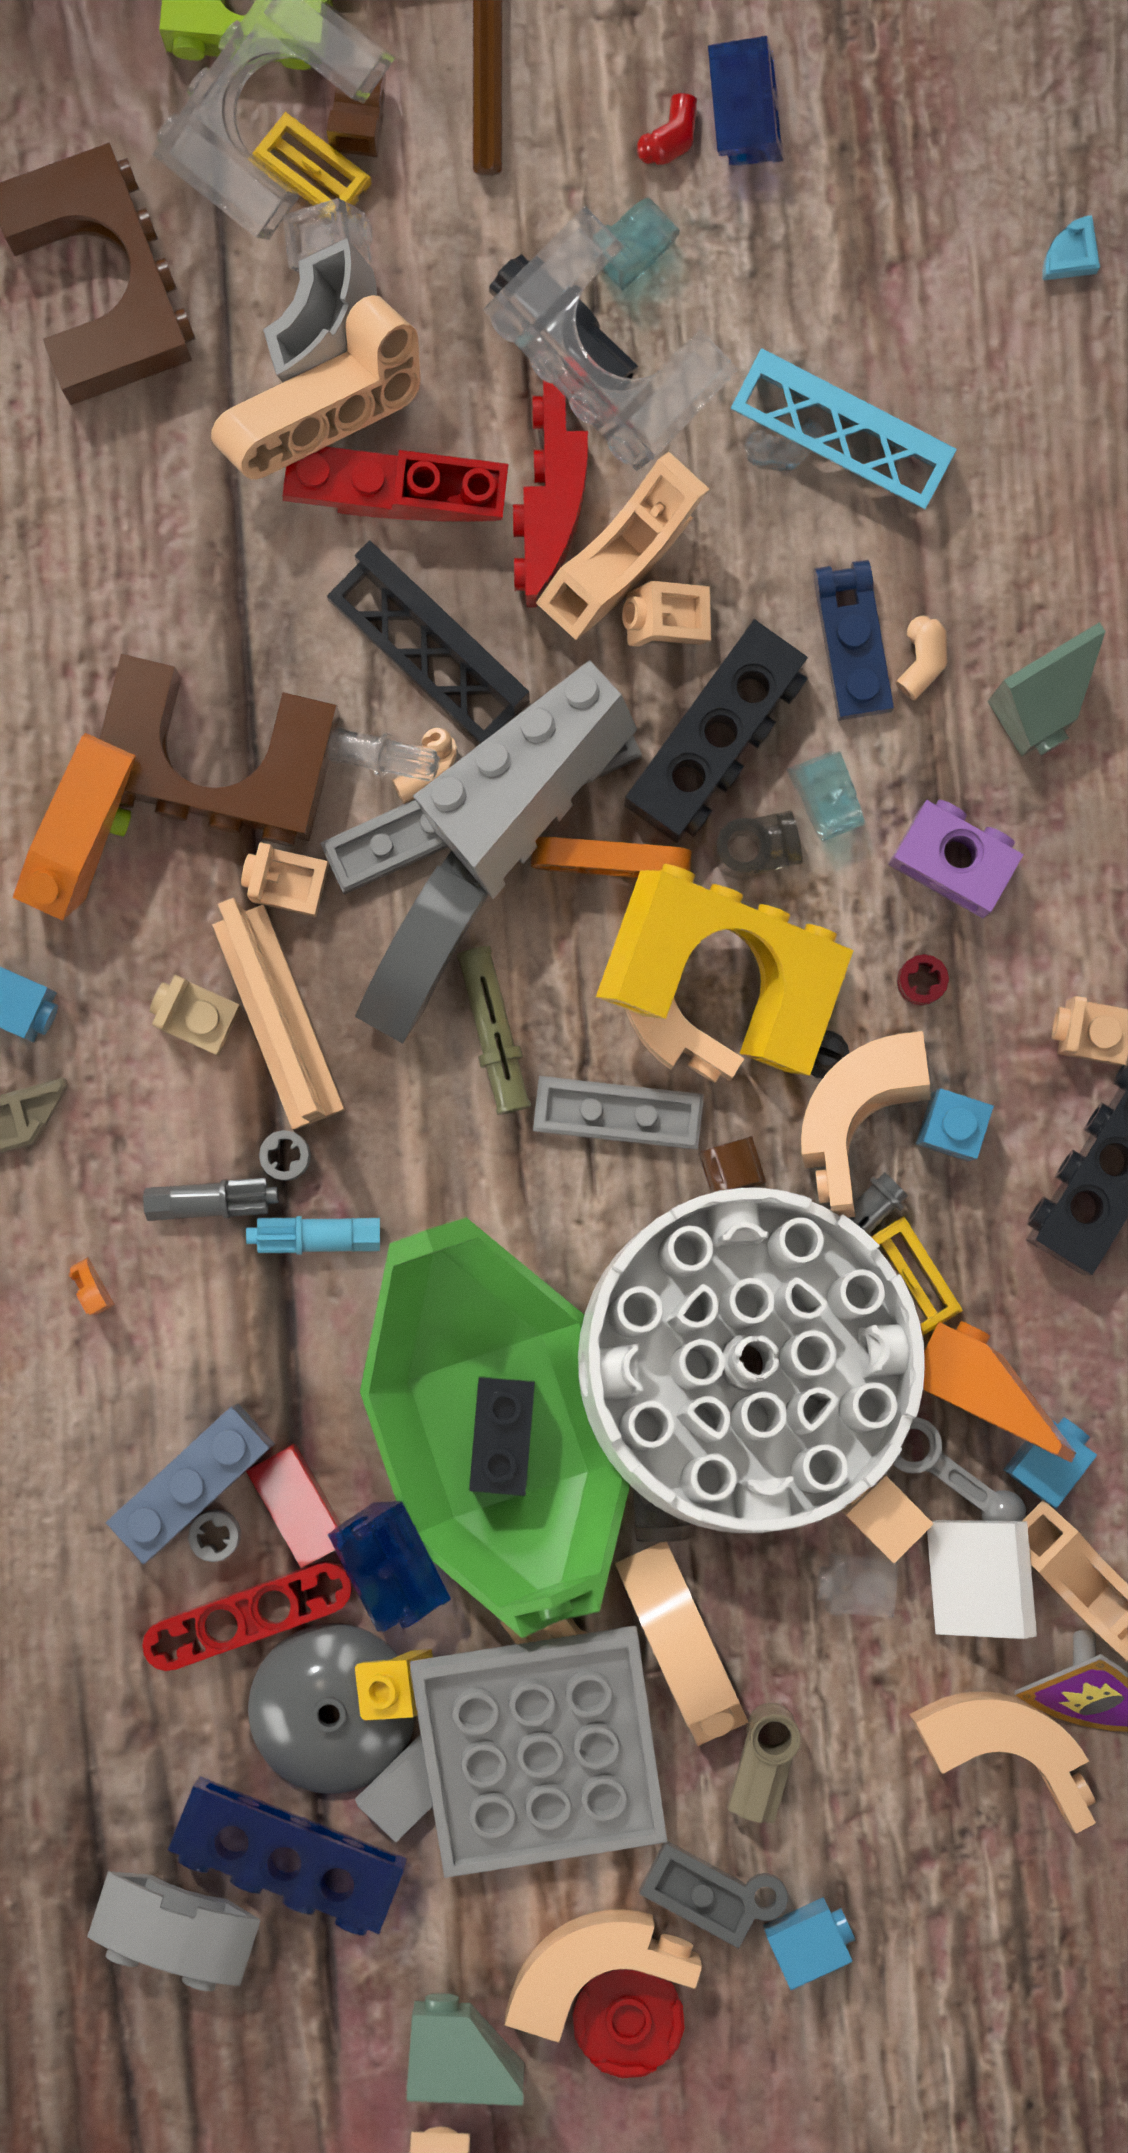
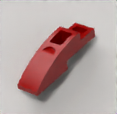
[513,377,588,608]
[282,446,509,522]

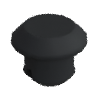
[811,1030,849,1079]

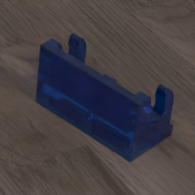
[708,35,784,166]
[327,1501,451,1632]

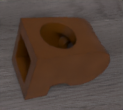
[326,65,386,158]
[698,1136,766,1193]

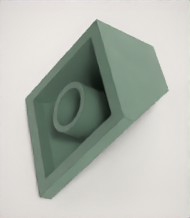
[987,622,1106,756]
[406,1993,524,2106]

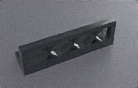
[327,540,530,744]

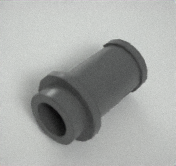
[849,1172,908,1235]

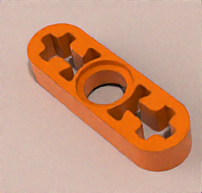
[531,837,692,878]

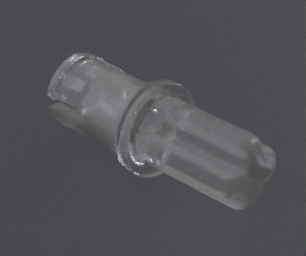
[329,727,440,782]

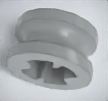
[259,1130,311,1181]
[188,1509,241,1562]

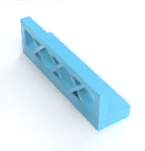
[731,348,957,510]

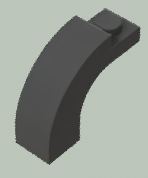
[355,851,489,1044]

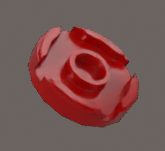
[573,1969,685,2078]

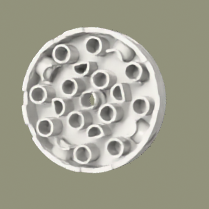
[578,1188,925,1533]

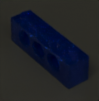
[168,1776,407,1936]

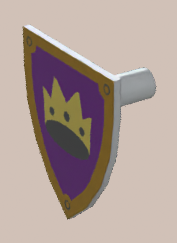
[1015,1630,1128,1732]

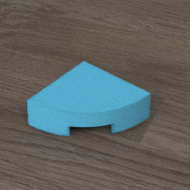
[1043,215,1100,281]

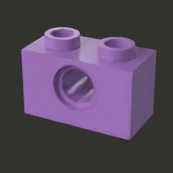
[888,800,1024,918]

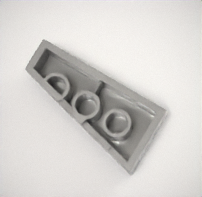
[413,660,637,899]

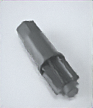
[143,1178,279,1221]

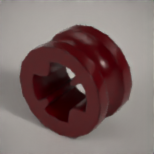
[896,954,949,1006]

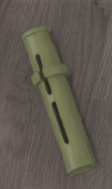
[457,946,531,1115]

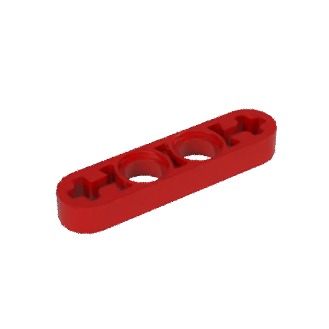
[142,1560,353,1671]

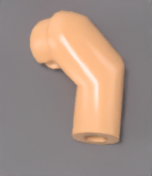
[895,616,947,700]

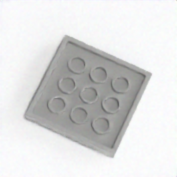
[410,1626,667,1878]

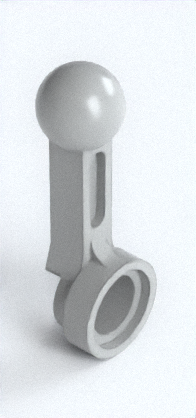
[893,1417,1026,1521]

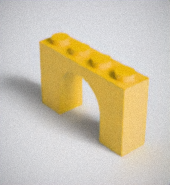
[596,864,854,1076]

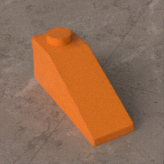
[12,733,136,921]
[923,1321,1076,1463]

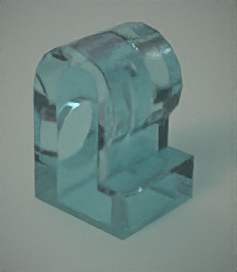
[590,197,680,291]
[786,751,865,842]

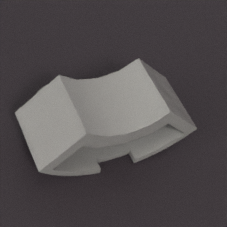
[263,238,377,382]
[87,1871,261,1991]

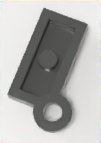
[639,1841,788,1948]

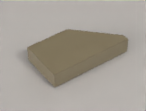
[0,1078,68,1154]

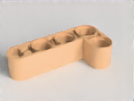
[211,295,421,480]

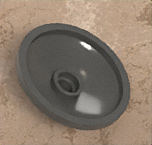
[248,1623,416,1794]

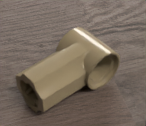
[727,1703,801,1823]

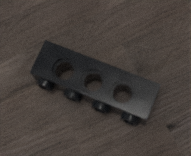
[624,619,808,843]
[1026,1058,1128,1275]

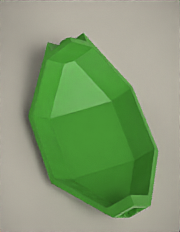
[360,1217,630,1638]

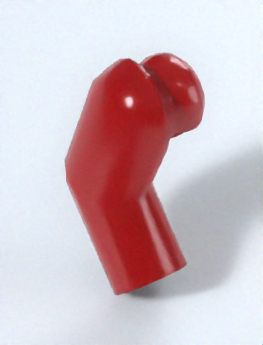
[637,93,698,165]

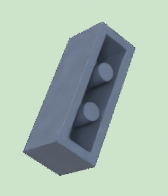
[105,1403,275,1565]

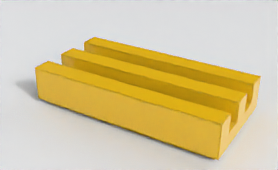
[252,112,372,225]
[871,1216,963,1336]

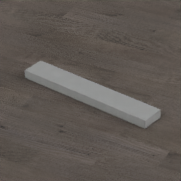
[320,735,642,895]

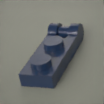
[813,560,894,721]

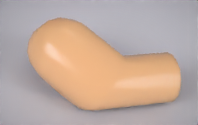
[392,728,457,805]

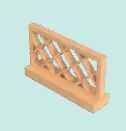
[212,898,345,1130]

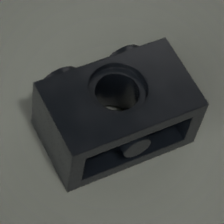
[469,1376,535,1496]

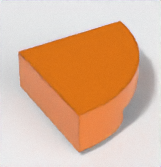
[69,1257,115,1315]

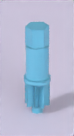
[246,1216,380,1255]

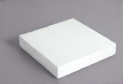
[927,1520,1037,1639]

